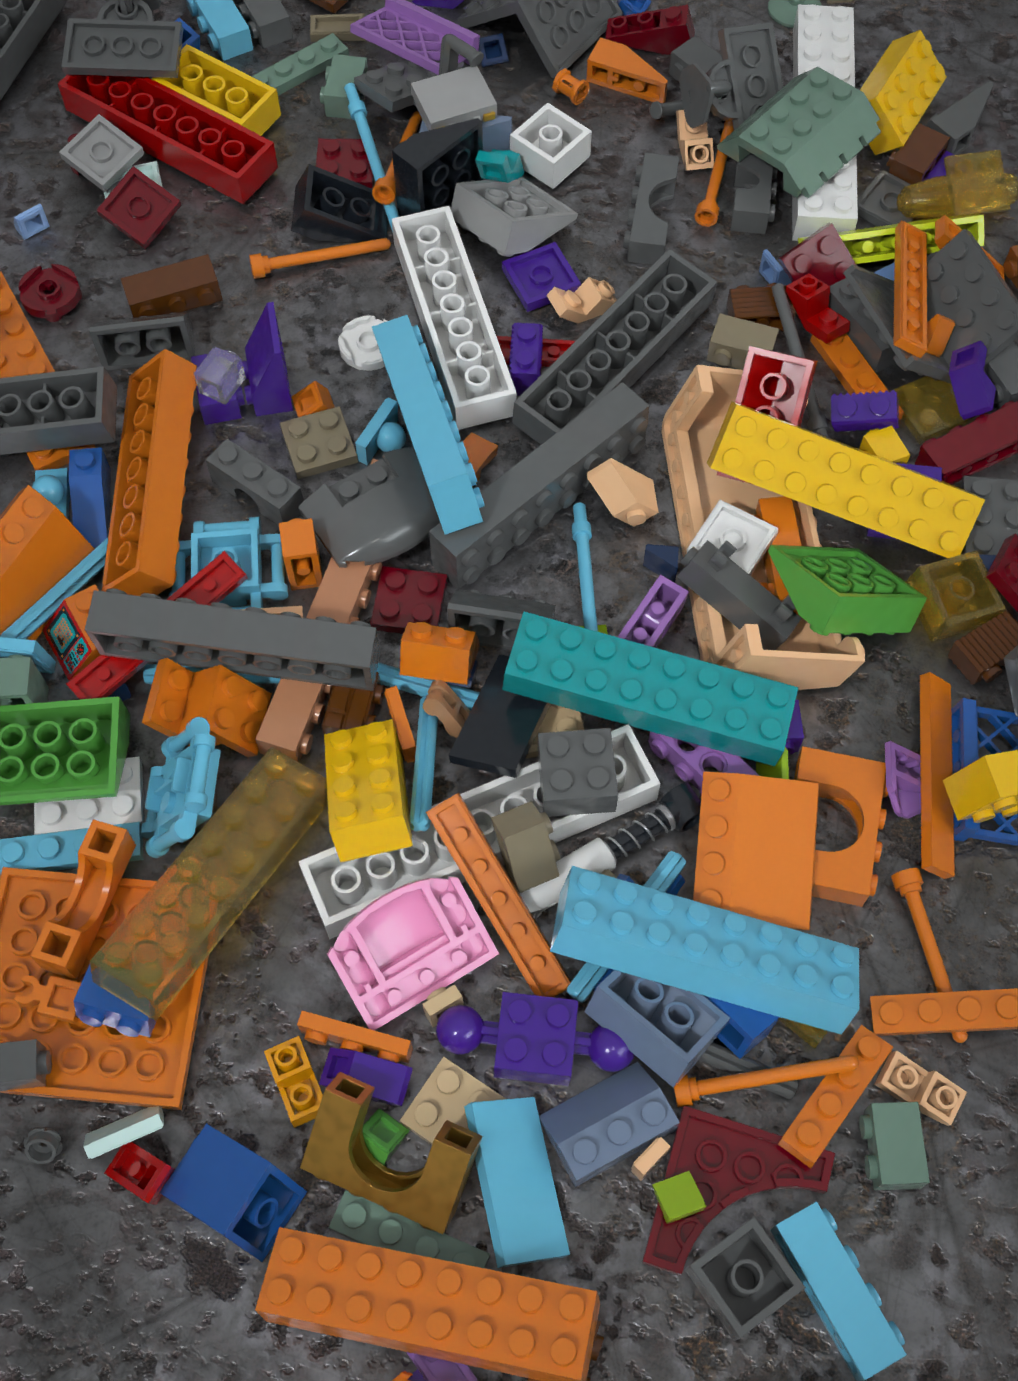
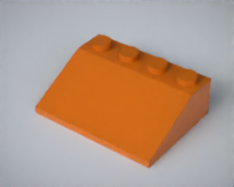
[0,485,95,640]
[693,771,819,931]

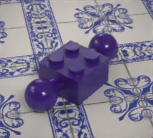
[436,992,635,1086]

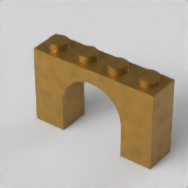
[300,1072,483,1235]

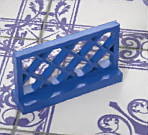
[951,698,1018,846]

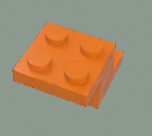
[142,658,272,758]

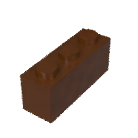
[120,254,223,318]

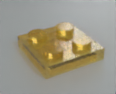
[890,376,976,445]

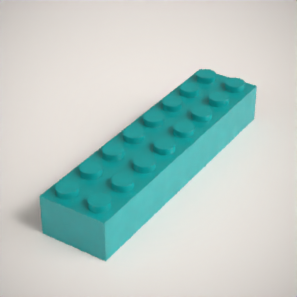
[502,611,798,766]

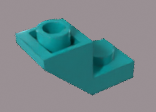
[475,149,525,183]

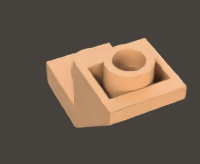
[676,110,714,171]
[546,277,617,324]

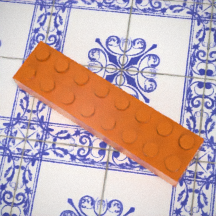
[101,349,197,596]
[255,1227,600,1381]

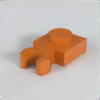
[14,975,81,1024]

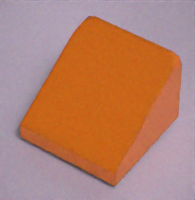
[926,314,955,357]
[291,381,335,417]

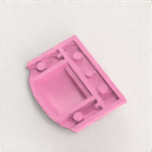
[327,877,499,1031]

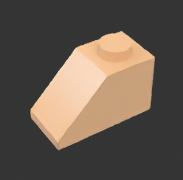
[587,458,659,527]

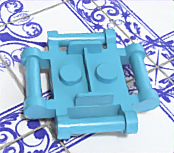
[169,516,289,609]
[140,717,221,858]

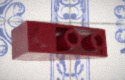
[606,4,695,55]

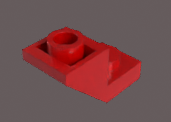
[786,273,850,344]

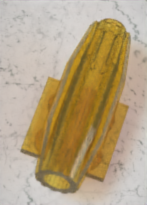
[897,150,1018,219]

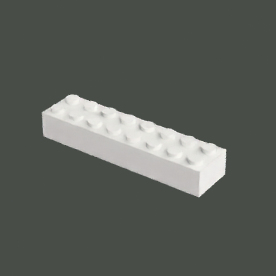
[392,206,517,430]

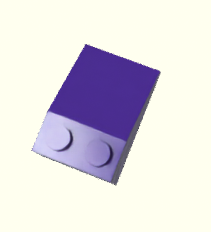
[241,302,293,416]

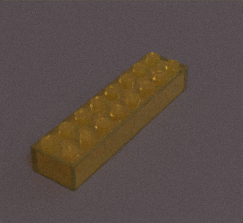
[90,747,328,1021]

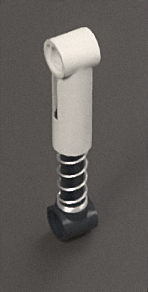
[514,782,701,920]

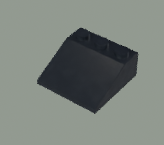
[392,118,484,217]

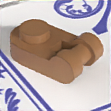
[423,680,470,738]

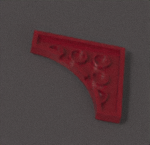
[642,1106,835,1276]

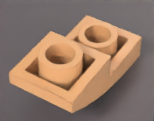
[874,1051,967,1126]

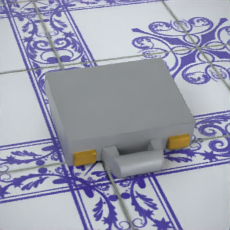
[411,66,497,130]

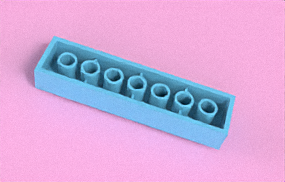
[372,315,485,535]
[550,866,859,1034]

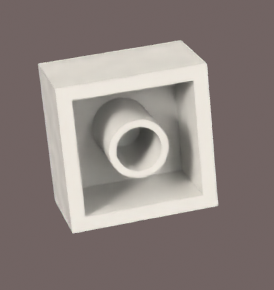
[510,103,592,189]

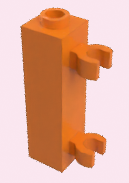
[751,496,802,617]

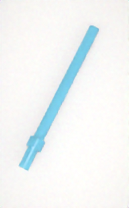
[344,83,399,233]
[572,503,598,632]

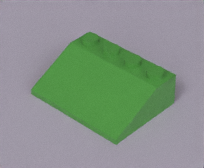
[768,545,927,636]
[0,696,130,806]

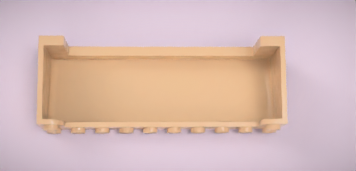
[662,365,865,690]

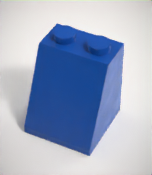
[159,1123,307,1262]

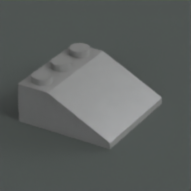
[451,177,578,257]

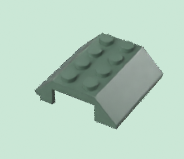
[717,67,881,198]

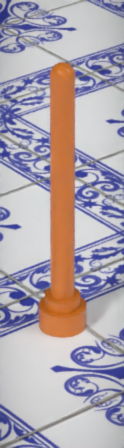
[372,111,422,205]
[694,120,734,227]
[249,238,391,279]
[891,868,968,1043]
[674,1055,859,1108]

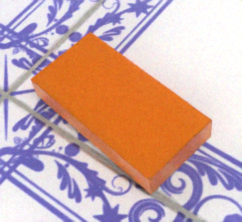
[384,686,416,763]

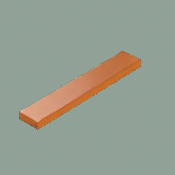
[893,220,927,358]
[920,672,955,879]
[426,792,571,997]

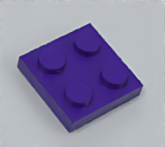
[502,242,582,312]

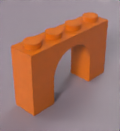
[794,746,888,907]

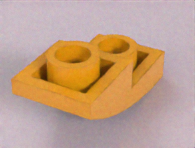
[264,1036,323,1128]

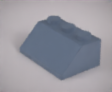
[585,970,730,1088]
[539,1062,680,1187]

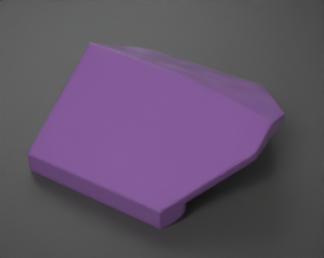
[885,741,921,819]

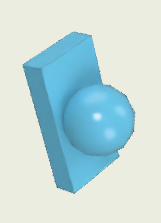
[355,397,406,465]
[32,468,70,520]

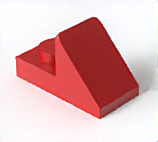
[104,1142,175,1206]

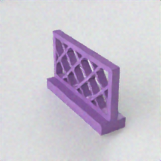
[350,0,480,75]

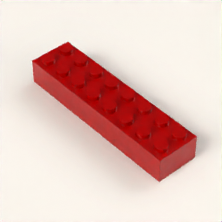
[58,74,278,204]

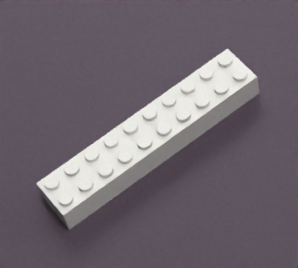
[792,4,858,241]
[298,724,660,939]

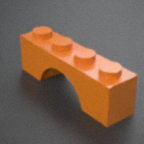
[30,819,136,980]

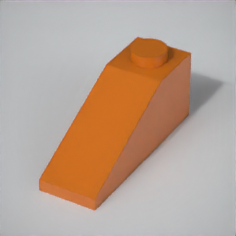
[586,37,668,103]

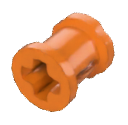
[552,68,589,105]

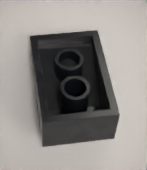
[291,164,388,243]

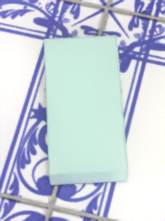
[83,1106,164,1159]

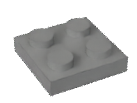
[59,114,144,192]

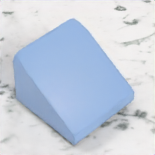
[14,204,50,240]

